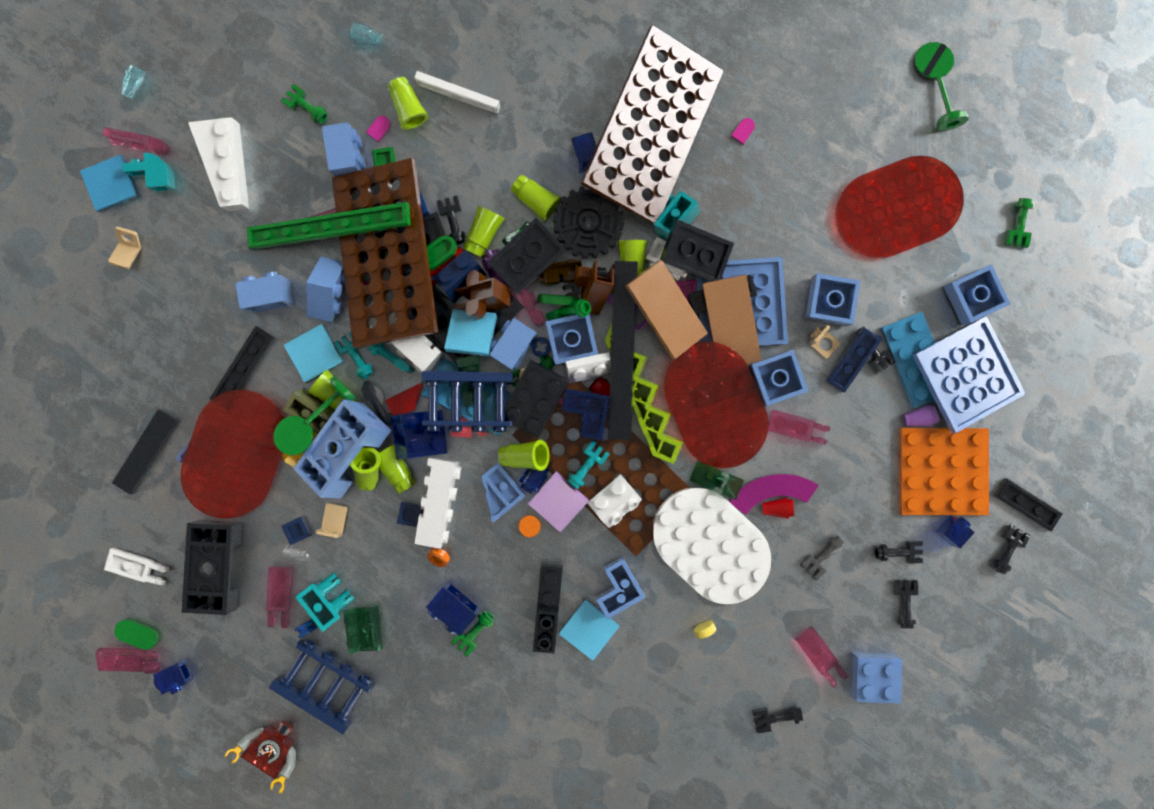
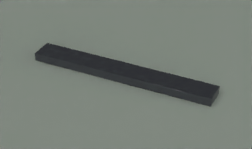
[608,261,638,440]

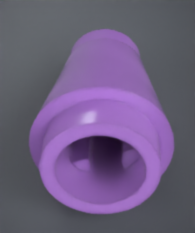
[904,405,939,427]

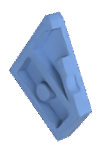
[482,462,526,522]

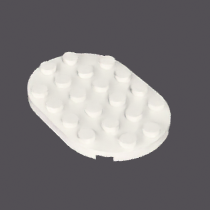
[653,488,771,604]

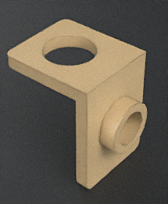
[108,227,142,269]
[808,325,840,359]
[316,503,348,538]

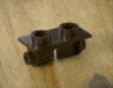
[539,259,582,285]

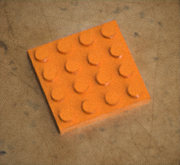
[899,428,989,515]

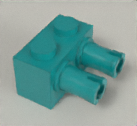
[653,190,700,241]
[294,572,355,632]

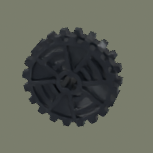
[553,186,624,259]

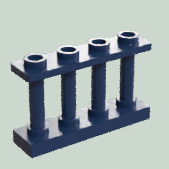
[421,371,512,432]
[269,639,375,735]

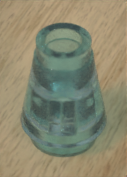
[349,21,383,46]
[121,64,147,99]

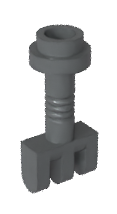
[800,535,847,581]

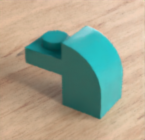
[122,153,176,192]

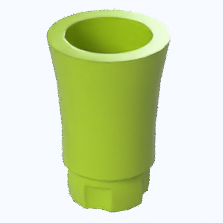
[387,77,429,130]
[511,175,562,222]
[463,205,505,257]
[618,240,648,276]
[308,369,360,410]
[498,440,550,471]
[379,442,416,494]
[350,446,381,491]

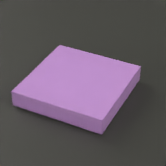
[528,471,589,532]

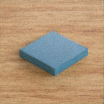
[80,155,138,212]

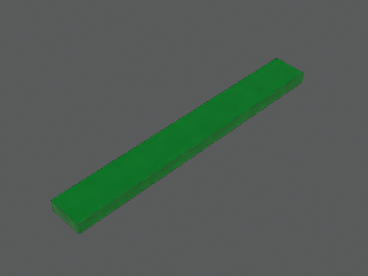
[247,202,411,250]

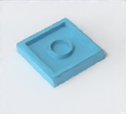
[444,309,497,356]
[284,324,344,383]
[559,598,620,661]

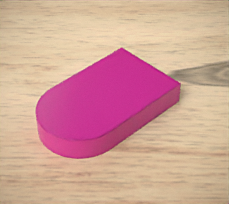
[366,116,391,142]
[731,118,755,145]

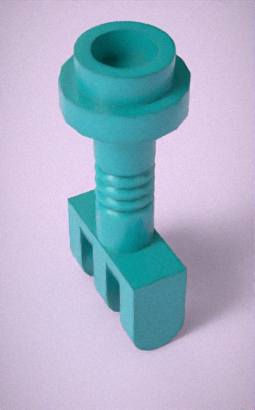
[334,332,373,380]
[368,343,414,374]
[567,441,610,489]

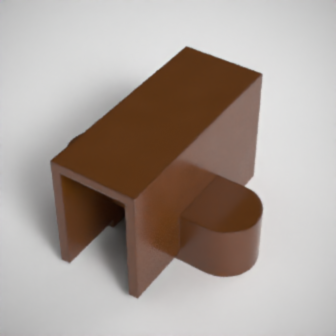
[574,260,614,315]
[454,270,511,320]

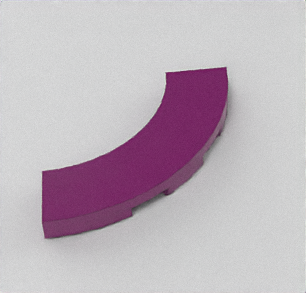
[729,474,819,515]

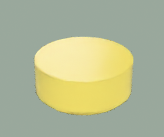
[693,620,716,639]

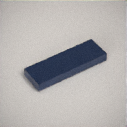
[826,326,883,393]

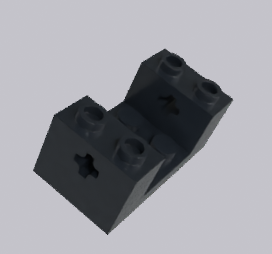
[181,520,242,615]

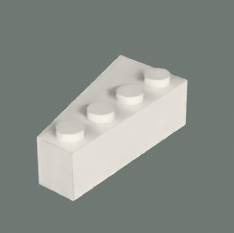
[188,117,249,212]
[368,300,446,374]
[414,457,462,549]

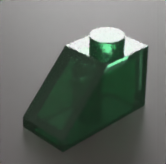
[689,461,744,500]

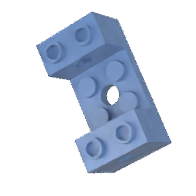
[293,399,391,498]

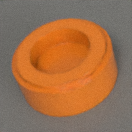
[519,515,541,537]
[427,547,450,567]

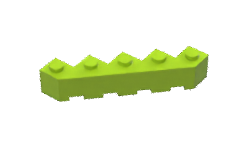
[605,323,684,464]

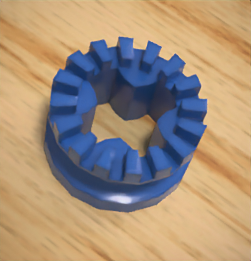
[531,337,551,357]
[294,619,317,639]

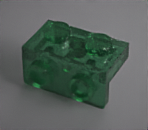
[343,605,383,654]

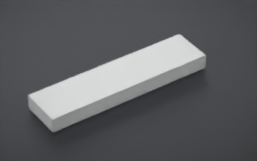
[414,71,500,114]

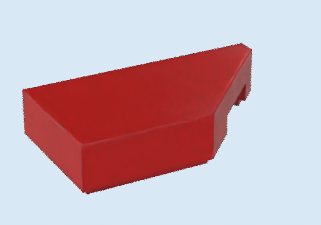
[385,383,423,420]

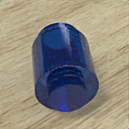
[519,468,549,494]

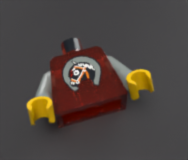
[224,721,296,794]

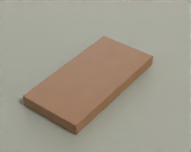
[625,260,708,359]
[702,274,762,370]

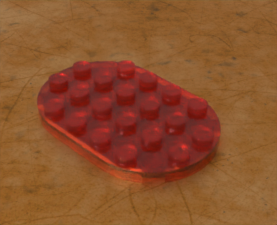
[835,155,964,259]
[663,341,768,468]
[180,389,284,519]

